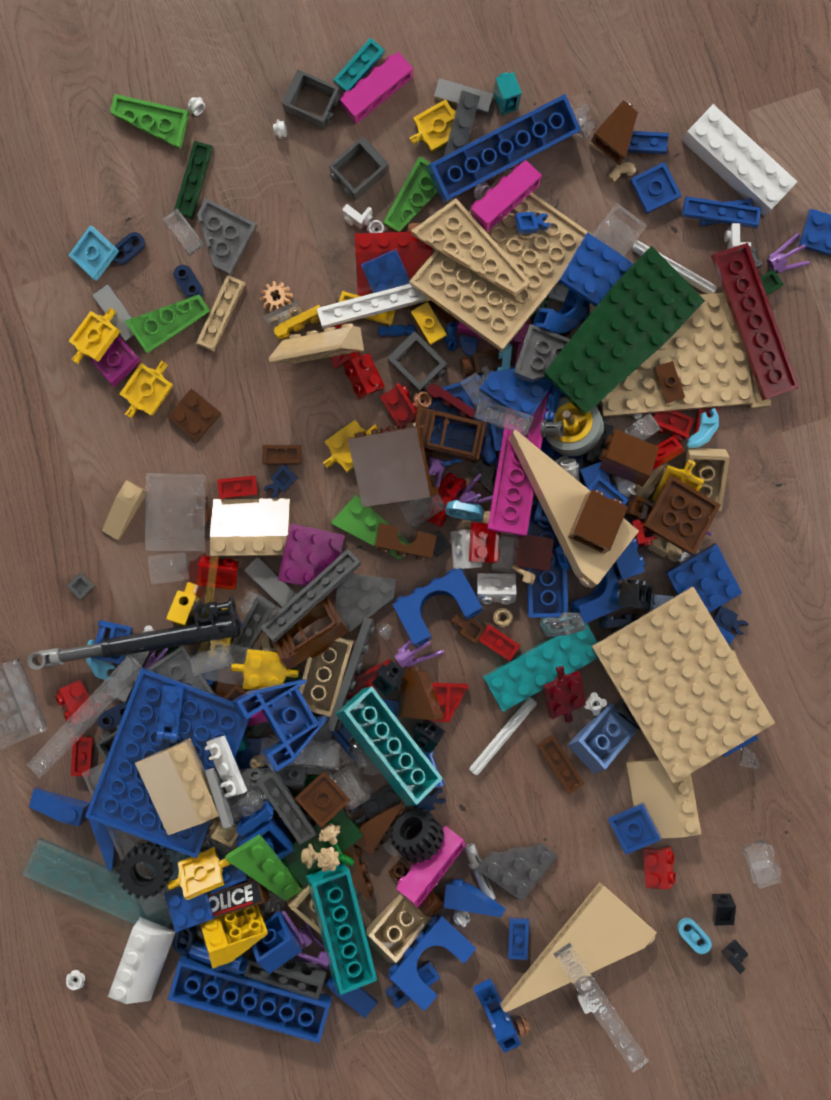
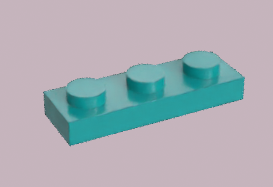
[333,38,385,92]

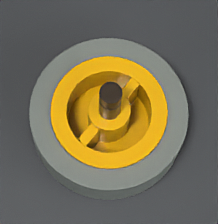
[546,397,604,456]

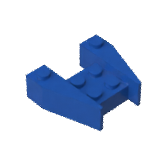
[232,679,328,772]

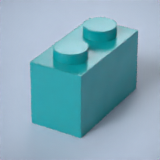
[493,72,522,116]

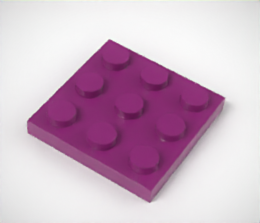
[278,523,345,591]

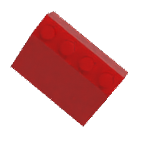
[355,232,432,296]

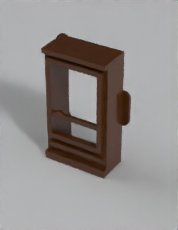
[415,406,486,463]
[272,596,349,670]

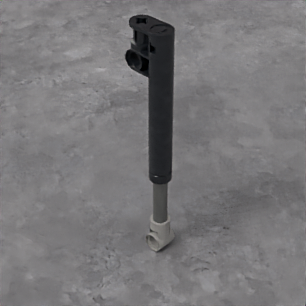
[27,598,240,670]

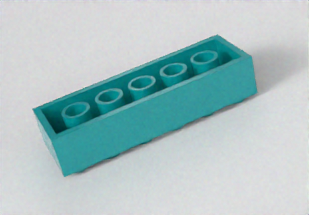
[483,622,598,712]
[335,686,443,806]
[306,863,377,995]

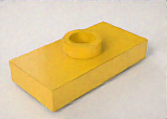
[411,302,447,346]

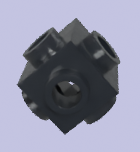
[371,660,406,696]
[412,719,445,754]

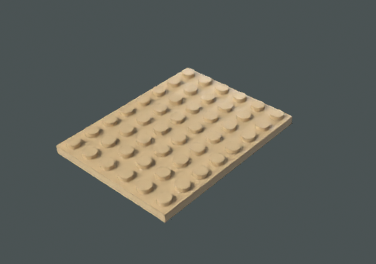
[410,172,595,352]
[589,293,754,418]
[591,587,775,783]

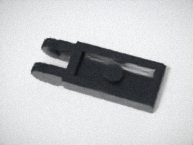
[347,784,402,825]

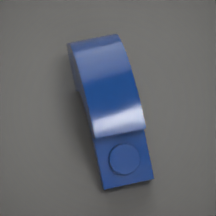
[532,290,587,333]
[473,978,522,1053]

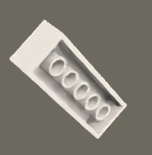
[682,104,798,217]

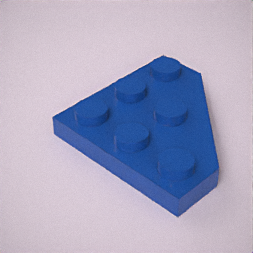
[479,368,553,423]

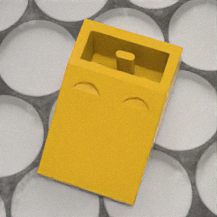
[200,905,268,969]

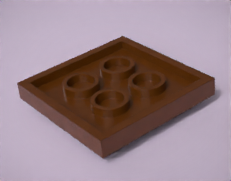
[642,475,721,556]

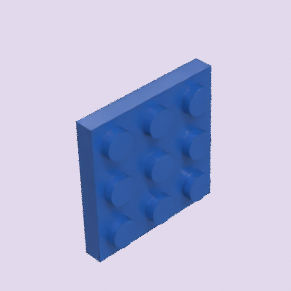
[558,232,634,307]
[665,543,742,613]

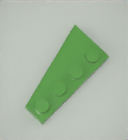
[110,94,189,150]
[383,156,438,232]
[125,295,210,353]
[331,495,410,560]
[225,834,302,901]

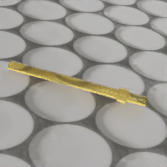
[196,556,218,672]

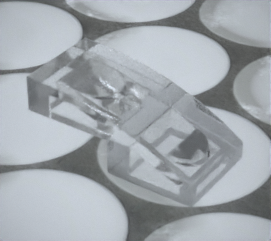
[540,612,586,637]

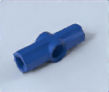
[189,941,248,974]

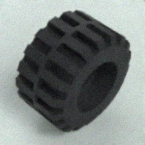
[390,807,444,863]
[118,842,173,899]

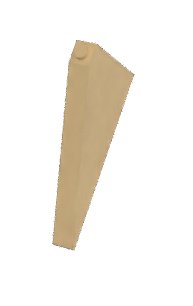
[509,429,639,588]
[500,882,657,1012]

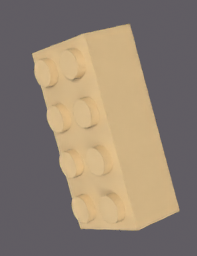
[299,630,354,717]

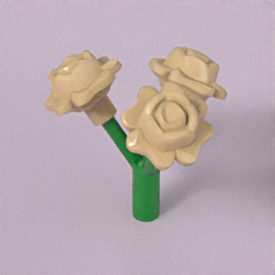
[301,823,354,872]

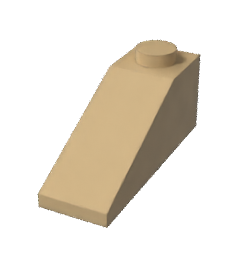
[102,480,148,541]

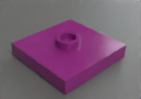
[89,335,142,387]

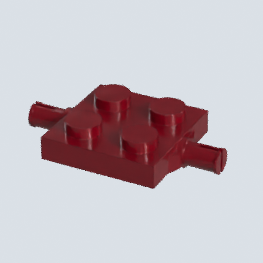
[543,666,586,723]

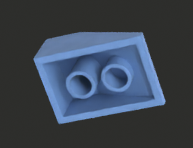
[567,703,637,774]

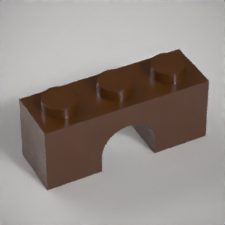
[374,523,437,561]

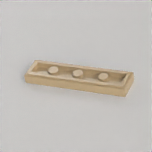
[196,275,245,352]

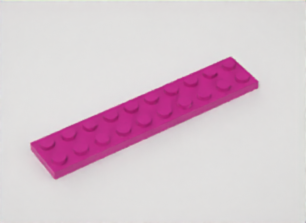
[487,343,550,537]

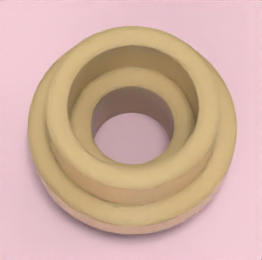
[493,608,513,627]

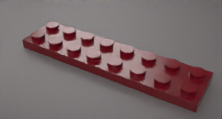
[711,243,799,401]

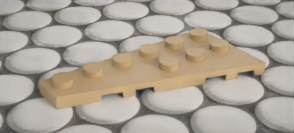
[411,199,530,296]

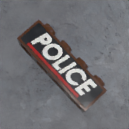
[207,876,270,919]

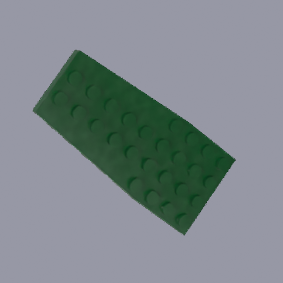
[543,246,705,415]

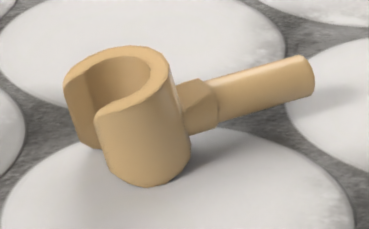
[511,564,535,585]

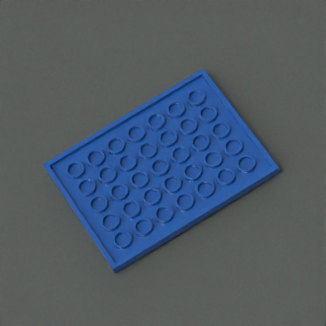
[85,668,251,858]

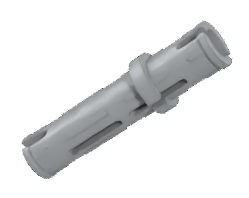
[464,843,496,900]

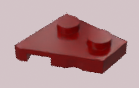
[430,682,469,722]

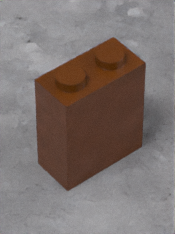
[599,429,659,487]
[568,490,628,554]

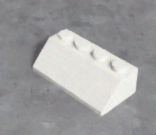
[108,917,175,1004]

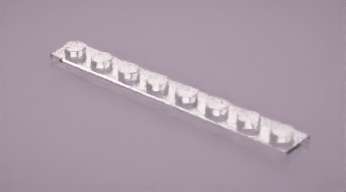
[26,655,143,779]
[554,943,649,1073]

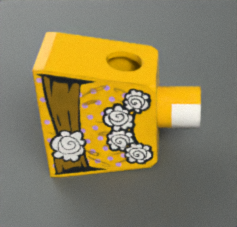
[166,582,200,626]

